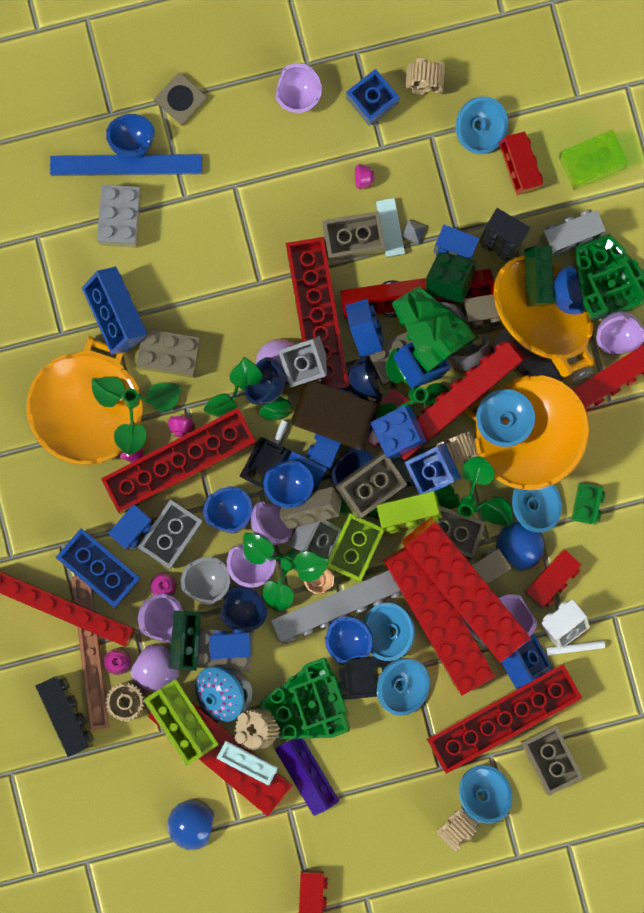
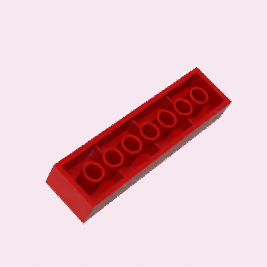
[286,237,349,390]
[400,340,527,461]
[101,408,256,514]
[401,516,531,663]
[382,547,495,696]
[426,664,582,774]
[147,698,293,817]

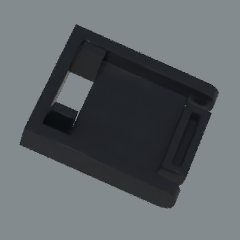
[239,437,292,489]
[339,658,386,699]

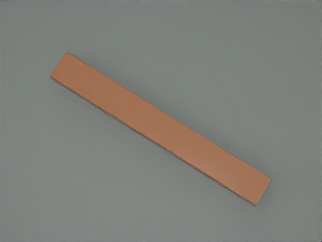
[71,576,110,730]

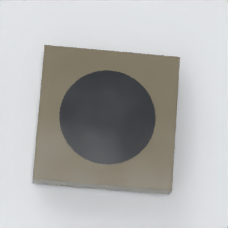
[154,72,207,126]

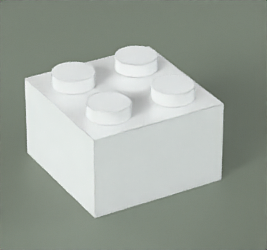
[542,599,590,651]

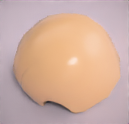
[304,568,334,594]

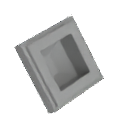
[402,220,426,244]

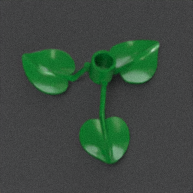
[376,348,450,420]
[204,357,293,421]
[92,377,182,455]
[434,456,513,527]
[243,533,329,612]

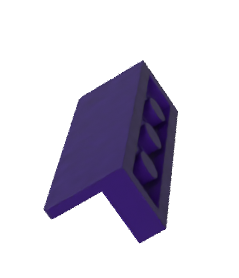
[275,738,339,816]

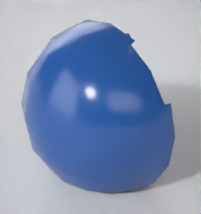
[106,114,155,159]
[553,266,585,315]
[263,460,314,508]
[203,486,253,534]
[495,522,545,571]
[325,616,374,663]
[167,800,214,850]

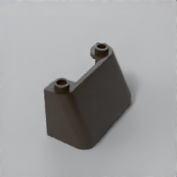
[290,378,381,450]

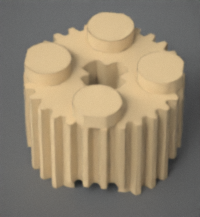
[405,58,445,95]
[436,431,479,465]
[105,682,146,722]
[235,709,280,750]
[436,806,482,852]

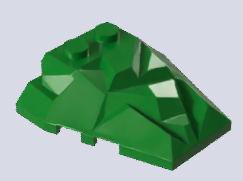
[575,234,644,320]
[392,286,479,373]
[260,657,350,739]

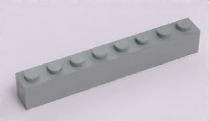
[271,571,402,644]

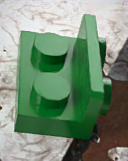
[571,483,605,525]

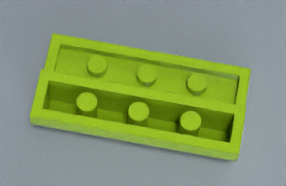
[144,679,218,766]

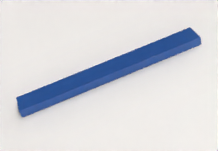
[50,154,202,176]

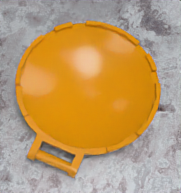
[494,256,594,377]
[26,336,142,465]
[463,375,589,490]

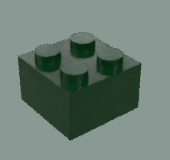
[426,252,476,303]

